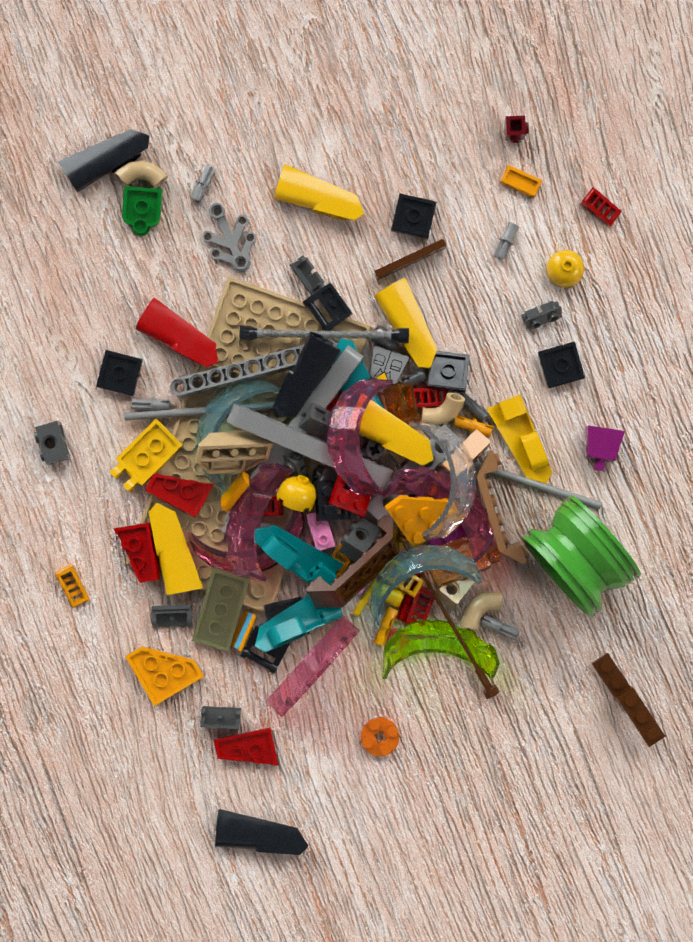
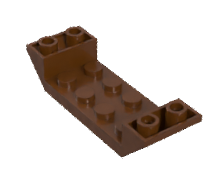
[305,513,400,608]

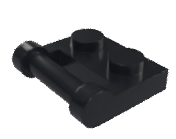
[302,282,353,332]
[314,481,351,521]
[240,626,290,674]

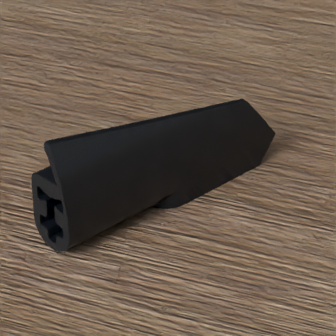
[59,129,150,193]
[273,332,341,418]
[215,809,309,855]

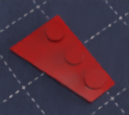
[214,727,279,766]

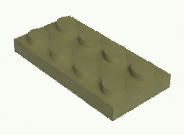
[192,567,251,652]

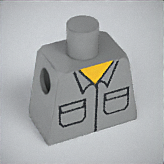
[370,346,409,394]

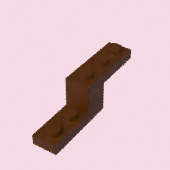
[591,653,666,747]

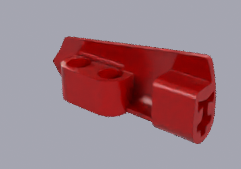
[136,298,218,368]

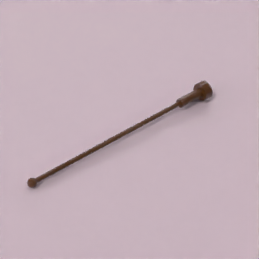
[398,535,500,699]

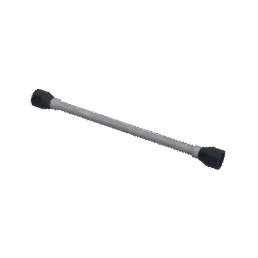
[239,325,409,343]

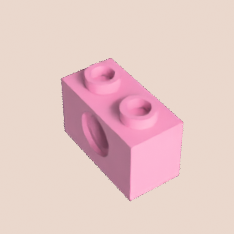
[306,512,336,551]

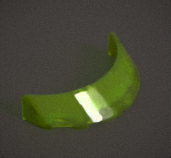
[382,620,500,679]

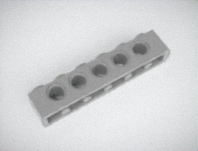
[367,424,461,521]

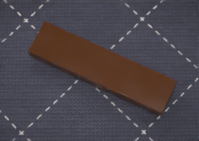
[374,239,446,281]

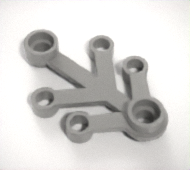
[202,203,256,273]

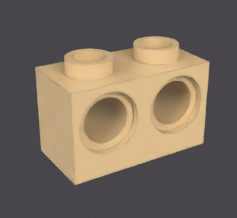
[436,561,479,609]

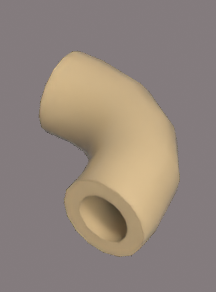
[115,161,168,188]
[418,392,465,427]
[460,591,502,629]

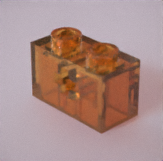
[383,383,420,425]

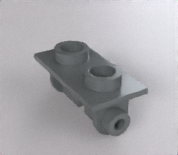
[290,255,325,295]
[521,301,562,330]
[283,452,309,479]

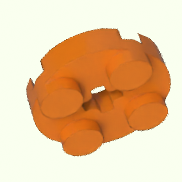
[361,717,399,756]

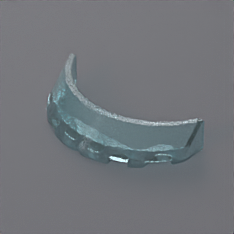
[196,380,281,491]
[370,545,483,630]

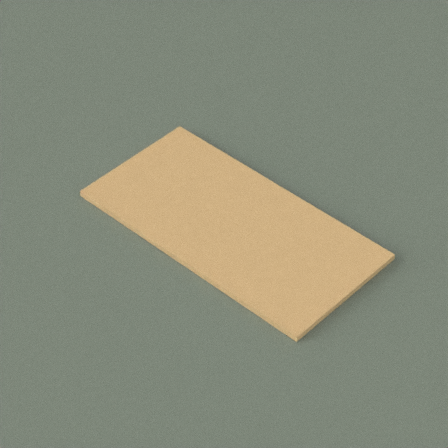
[125,276,372,613]

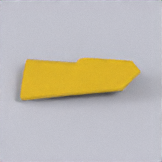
[149,503,203,595]

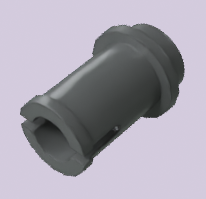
[401,369,427,390]

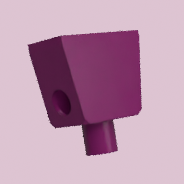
[585,425,625,471]

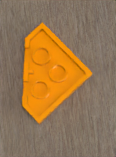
[384,495,461,549]
[125,646,204,706]

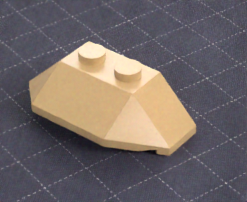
[195,431,272,474]

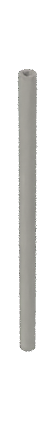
[124,402,274,421]
[469,461,602,509]

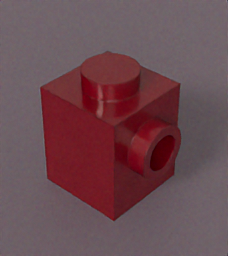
[504,115,529,143]

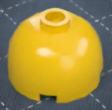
[546,249,585,288]
[276,475,316,512]

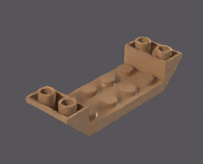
[476,450,529,565]

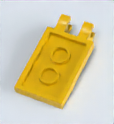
[110,418,184,492]

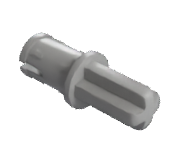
[190,165,216,203]
[494,222,520,260]
[131,397,170,411]
[481,614,519,640]

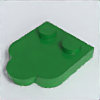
[122,186,163,236]

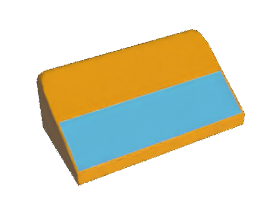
[231,610,257,651]

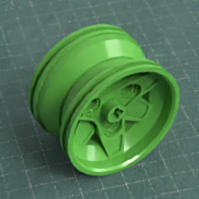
[521,495,641,618]

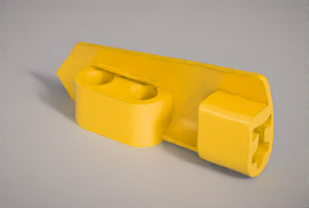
[274,164,364,221]
[374,278,437,368]
[346,394,434,466]
[487,395,552,483]

